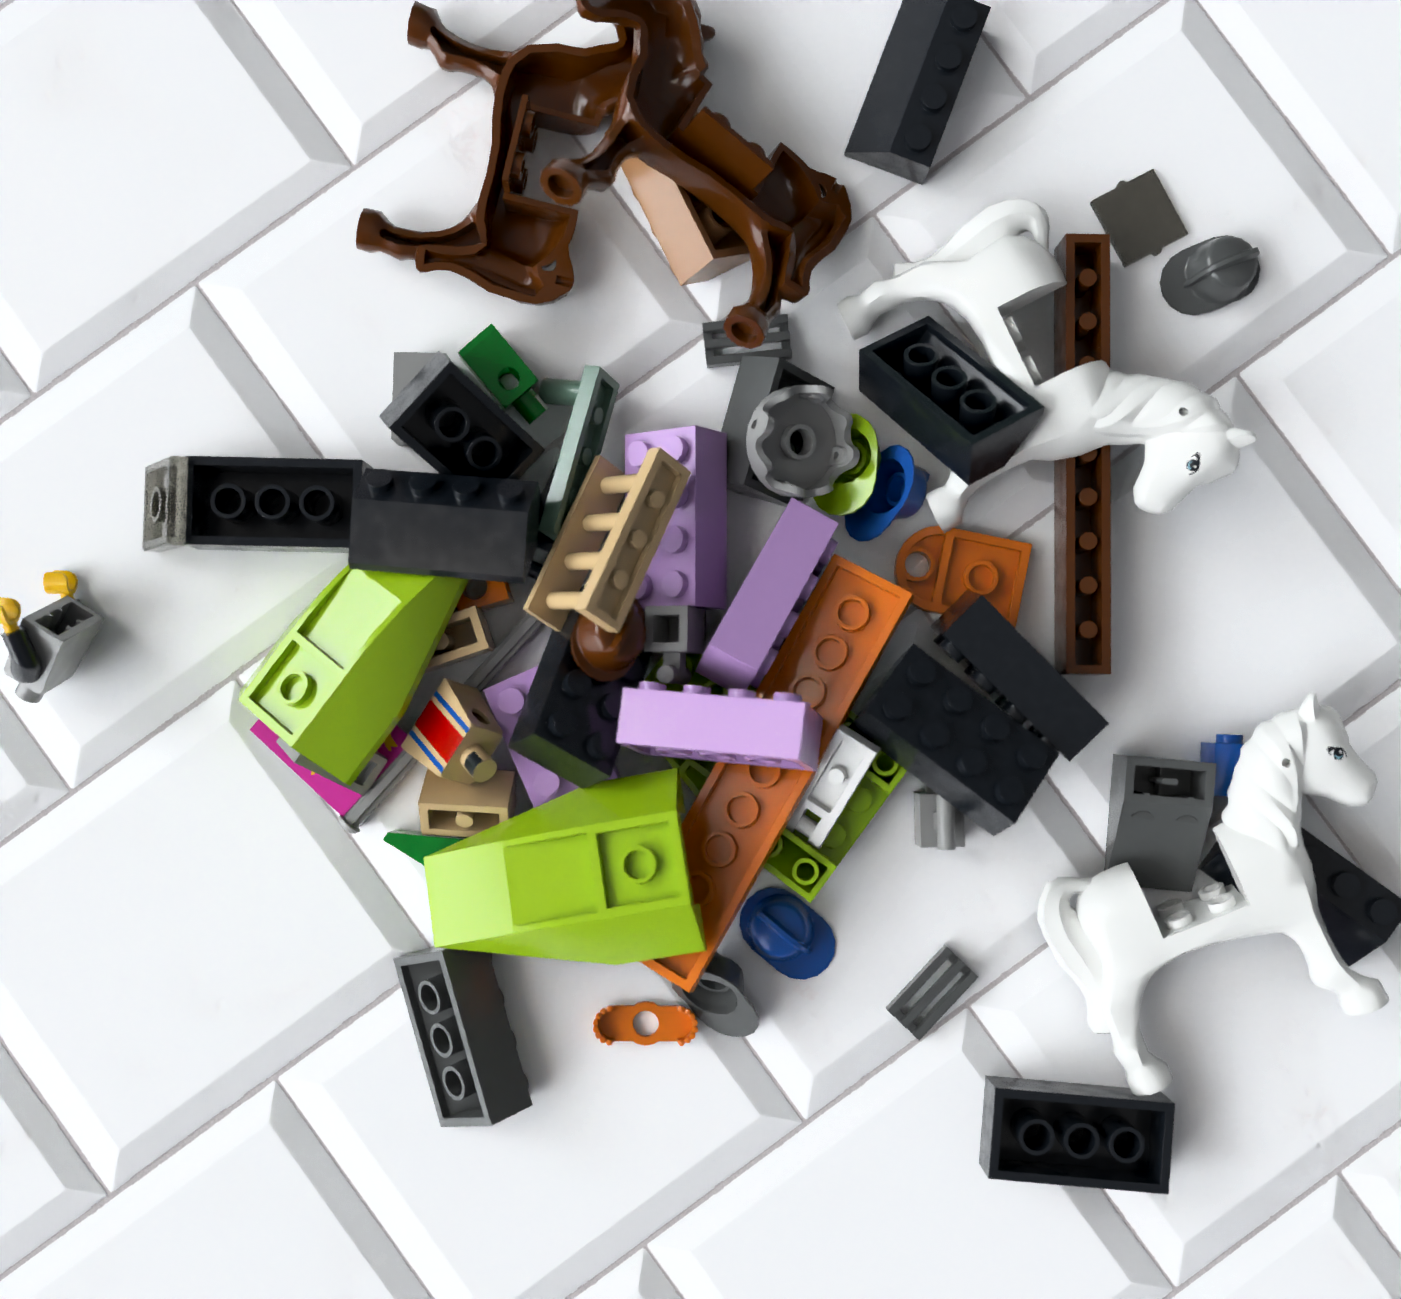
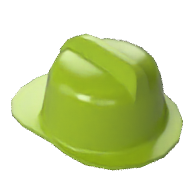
[813,413,881,516]

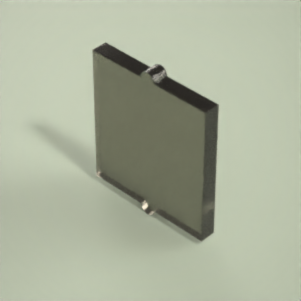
[1089,169,1189,268]

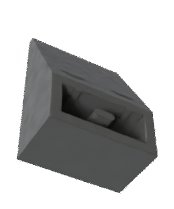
[1104,754,1216,892]

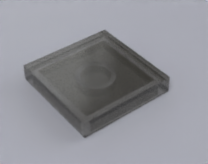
[142,455,188,553]

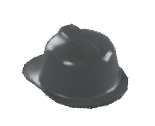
[1159,235,1260,316]
[671,952,759,1037]

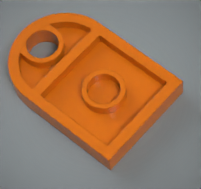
[894,526,1032,628]

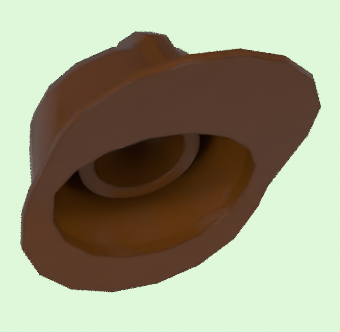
[570,598,647,681]

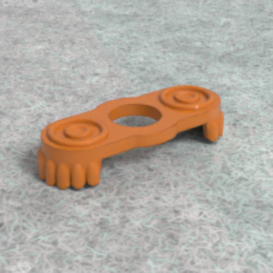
[593,1001,698,1046]

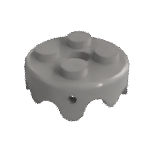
[746,385,860,498]

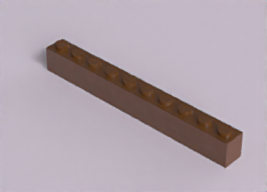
[1054,234,1111,676]

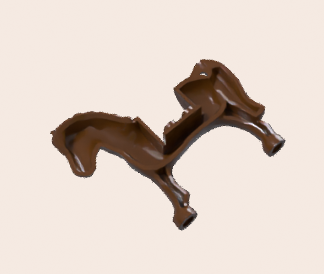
[356,0,716,306]
[539,0,852,349]

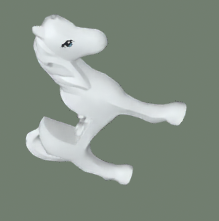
[837,199,1257,533]
[1037,693,1389,1096]

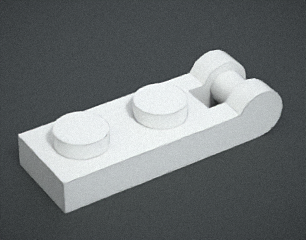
[786,724,881,850]

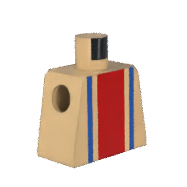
[401,678,503,785]

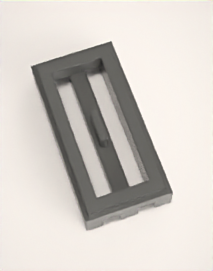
[702,314,792,368]
[886,945,978,1040]

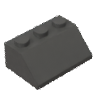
[721,356,835,507]

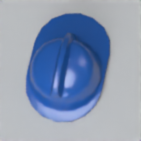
[845,445,930,542]
[739,887,836,980]

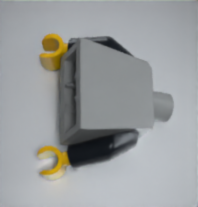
[0,570,105,703]

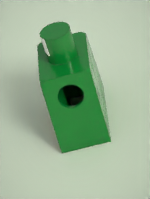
[458,323,549,425]

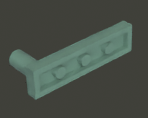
[538,365,620,541]

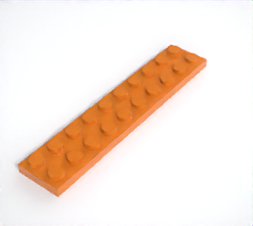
[639,554,914,993]

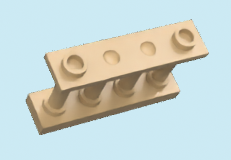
[523,447,692,633]

